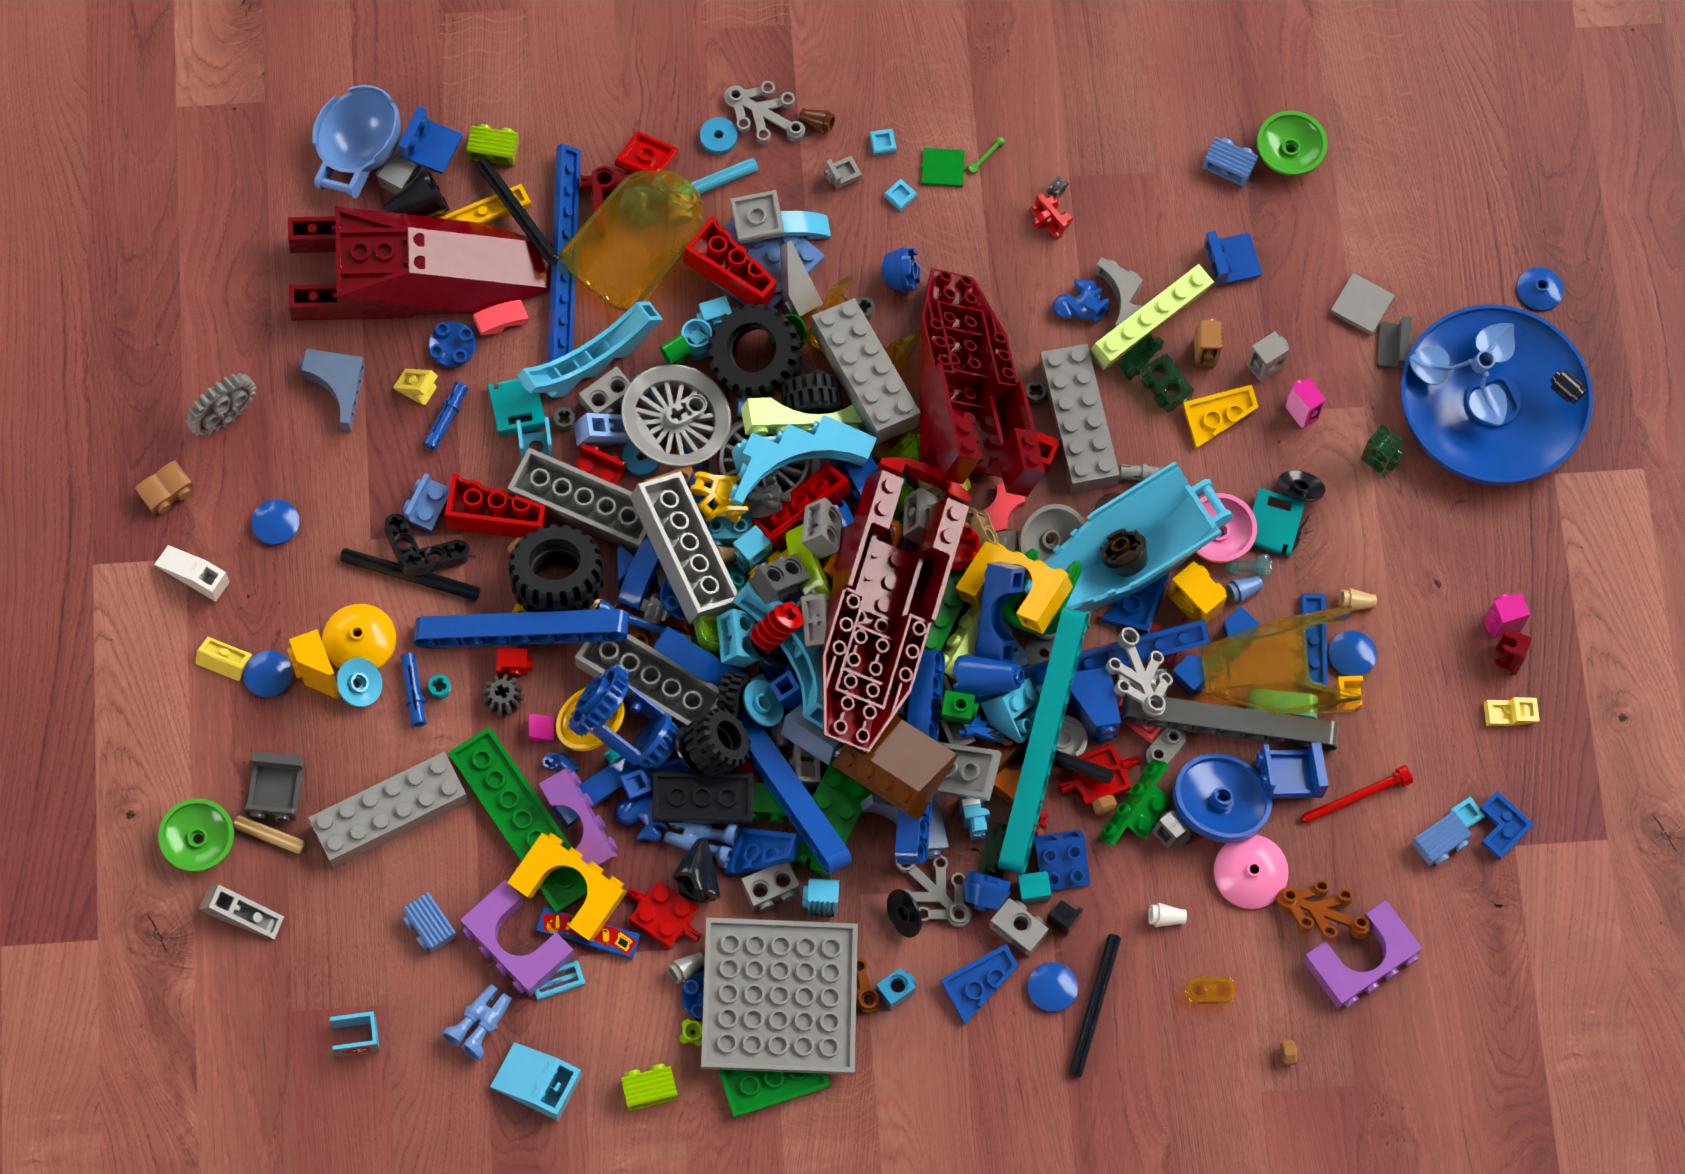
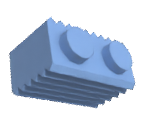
[1202,137,1258,187]
[1411,811,1472,867]
[402,892,457,954]

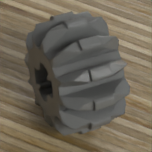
[482,674,524,717]

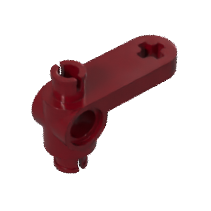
[580,166,633,237]

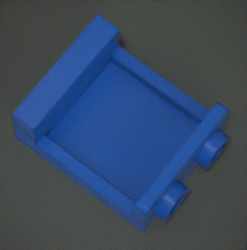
[1256,742,1329,798]

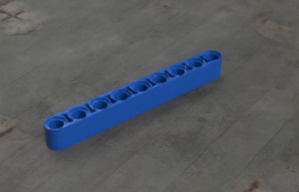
[413,609,629,648]
[895,649,945,865]
[737,709,852,874]

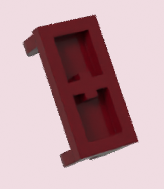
[1494,628,1532,675]

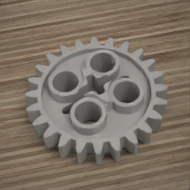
[185,373,257,437]

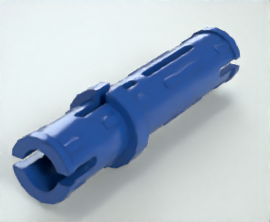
[423,381,469,451]
[400,653,427,727]

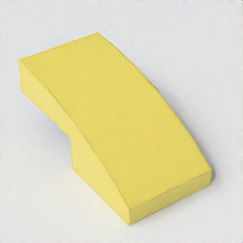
[1483,697,1540,726]

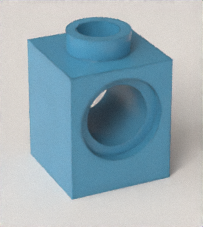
[876,968,916,1011]

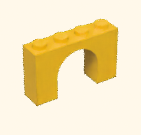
[955,541,1073,634]
[507,833,627,942]

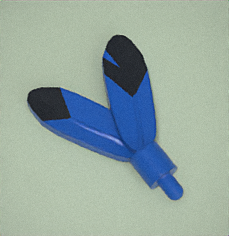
[958,713,1006,742]

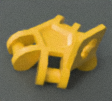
[690,471,750,523]

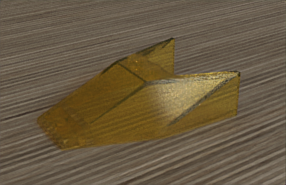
[1201,605,1362,715]

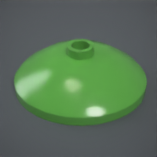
[1257,110,1328,176]
[158,798,234,872]

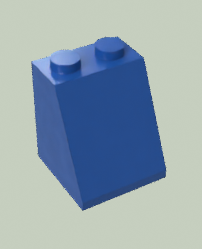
[1067,667,1121,743]

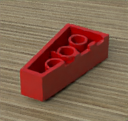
[683,215,777,306]
[445,473,546,538]

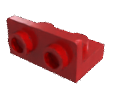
[573,443,626,486]

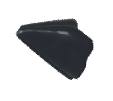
[672,838,721,902]

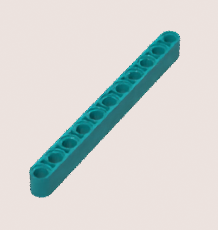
[998,607,1089,874]

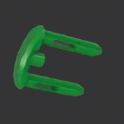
[1002,548,1082,635]

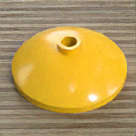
[322,604,396,669]
[556,688,625,751]

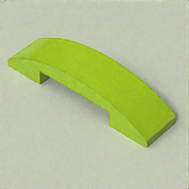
[786,524,832,604]

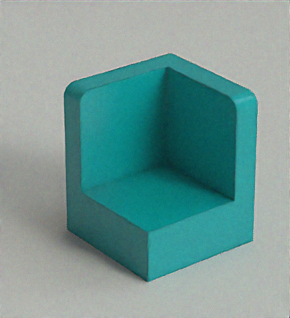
[1016,871,1052,905]

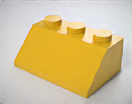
[287,629,341,698]

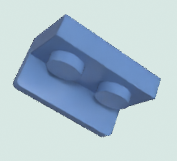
[403,473,450,533]

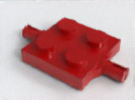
[1058,743,1140,807]
[626,880,702,949]

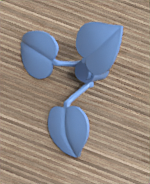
[1409,323,1515,426]

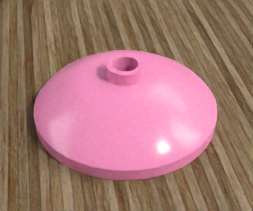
[1195,493,1257,563]
[1213,835,1289,909]

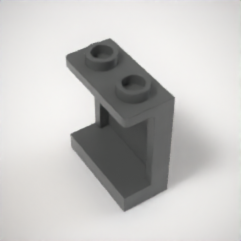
[245,751,305,823]

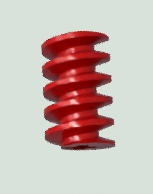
[750,602,803,651]

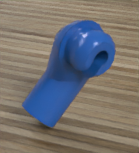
[542,752,580,773]

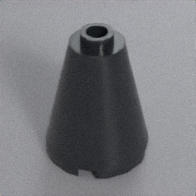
[383,169,450,217]

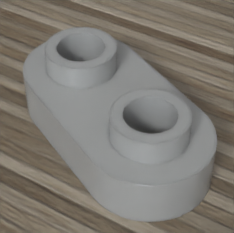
[1145,728,1186,764]

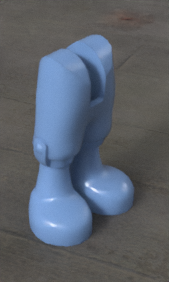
[663,823,739,869]
[441,984,512,1061]

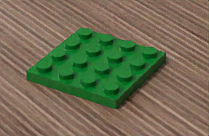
[717,1069,831,1119]

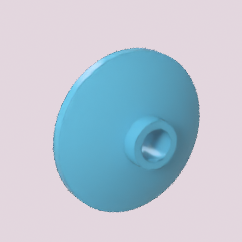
[336,658,382,707]
[743,680,784,727]

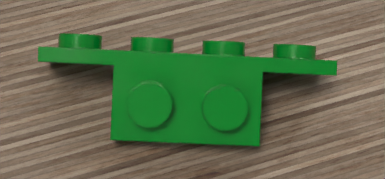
[1098,759,1172,846]

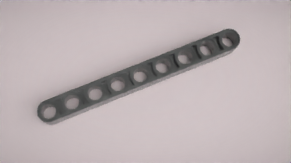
[1121,695,1339,751]

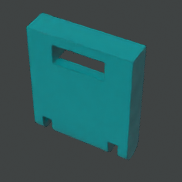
[488,378,546,437]
[1252,488,1305,557]

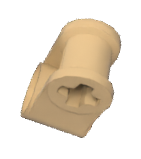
[964,507,999,549]

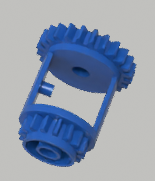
[568,664,678,770]

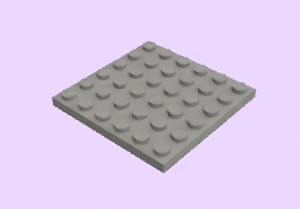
[701,917,858,1075]

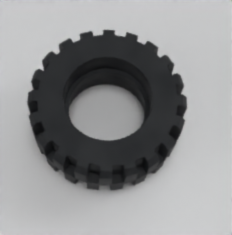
[707,303,803,398]
[508,525,604,612]

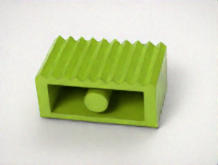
[466,124,519,167]
[621,1064,678,1111]

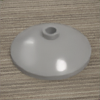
[1019,504,1086,562]

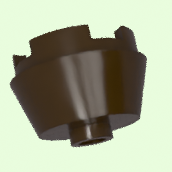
[1100,528,1148,577]

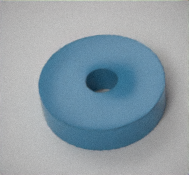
[700,117,737,155]
[622,441,660,478]

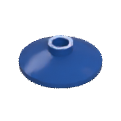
[1516,267,1564,312]

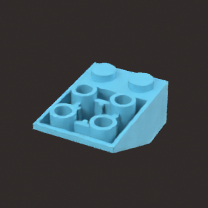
[490,1042,582,1121]

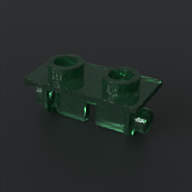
[1117,333,1164,381]
[979,823,1007,878]

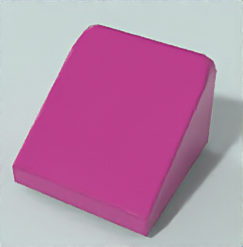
[529,714,555,742]

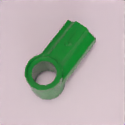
[659,334,691,366]

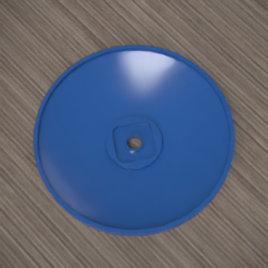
[1400,304,1593,486]

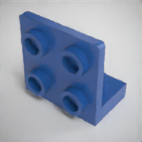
[398,106,463,174]
[1204,231,1262,286]
[1032,829,1090,891]

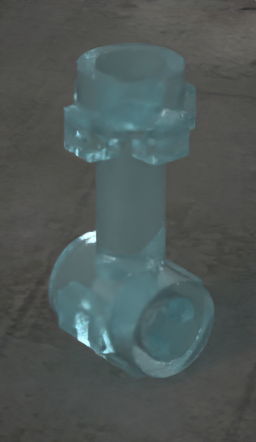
[1225,554,1273,577]

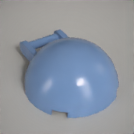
[312,85,402,198]

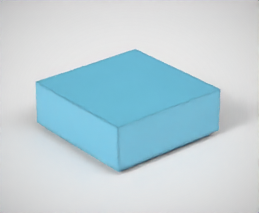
[869,128,897,156]
[884,178,917,212]
[1449,796,1485,828]

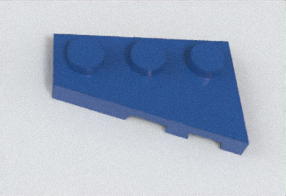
[724,828,802,877]
[940,944,1018,1025]

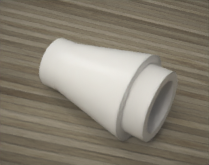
[1148,902,1187,927]

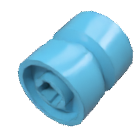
[681,318,713,360]

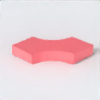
[984,483,1026,532]

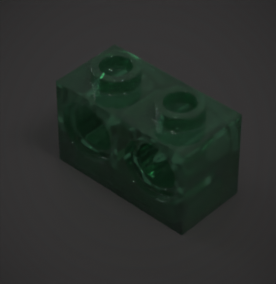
[1141,353,1194,413]
[1361,424,1405,476]

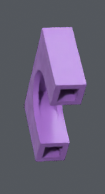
[460,880,575,997]
[1303,900,1423,1010]

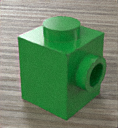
[940,690,979,725]

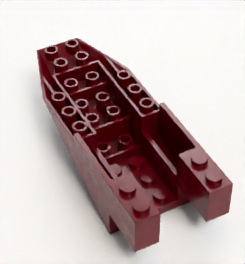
[288,206,552,321]
[920,268,1045,497]
[822,470,969,753]

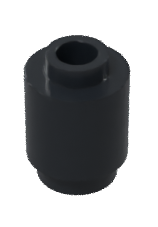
[1550,370,1587,405]

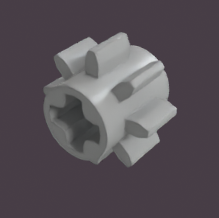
[640,593,670,624]

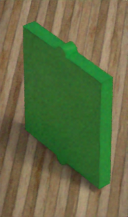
[920,148,966,187]

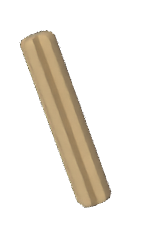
[233,815,305,854]

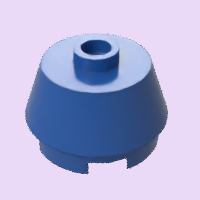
[881,246,921,293]
[963,870,1011,912]

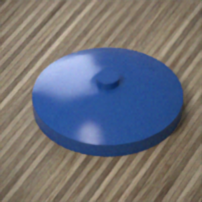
[1173,754,1272,843]

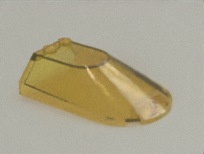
[559,169,704,312]

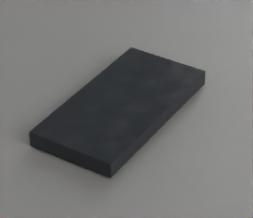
[652,772,753,824]

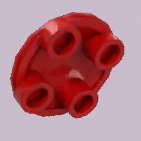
[950,525,981,571]

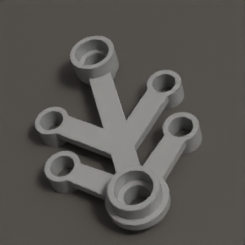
[724,81,805,144]
[1105,627,1173,717]
[895,855,972,927]

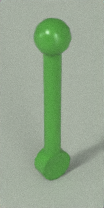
[969,137,1005,174]

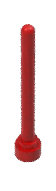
[1301,765,1413,823]

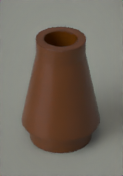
[799,108,835,133]

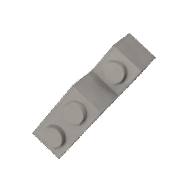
[1095,257,1143,328]

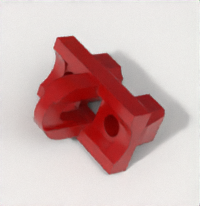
[1029,193,1073,240]

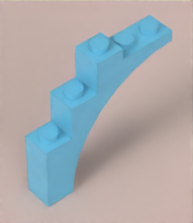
[517,301,663,398]
[729,414,877,506]
[733,582,823,729]

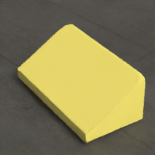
[195,637,252,681]

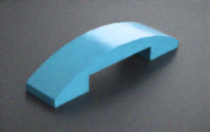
[750,211,831,243]

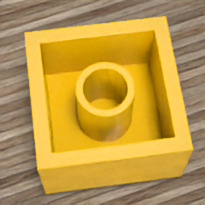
[1168,561,1227,625]

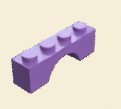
[539,769,618,866]

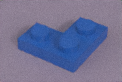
[1480,790,1534,861]

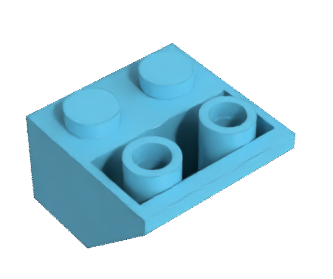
[981,678,1039,743]

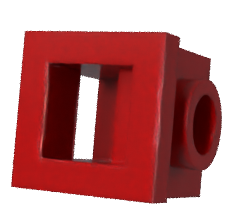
[1037,431,1061,472]
[496,648,533,679]

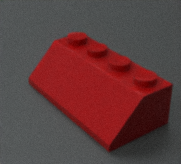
[751,463,851,551]

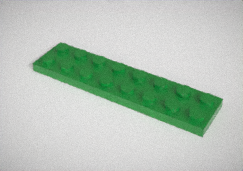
[448,726,587,914]

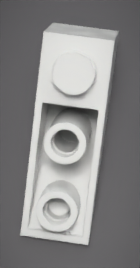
[154,545,230,602]

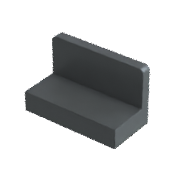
[1377,316,1412,370]

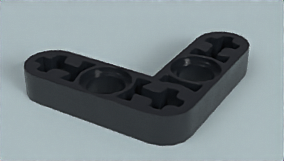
[384,514,470,576]

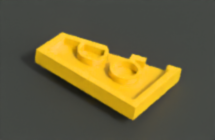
[1182,385,1258,450]

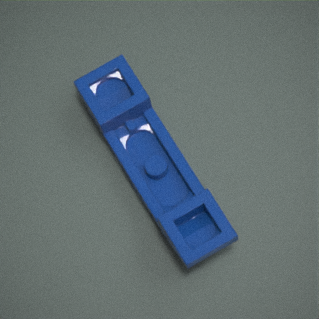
[617,535,660,611]
[653,626,749,687]
[620,757,695,800]
[552,758,645,828]

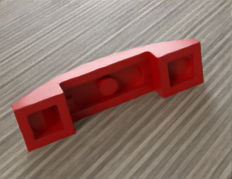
[876,458,971,506]

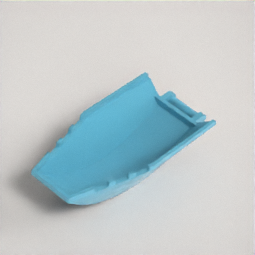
[1025,462,1233,612]

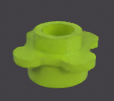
[679,1019,702,1046]

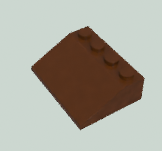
[832,715,958,820]

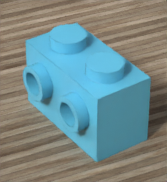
[709,511,752,548]

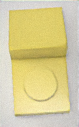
[393,368,438,405]

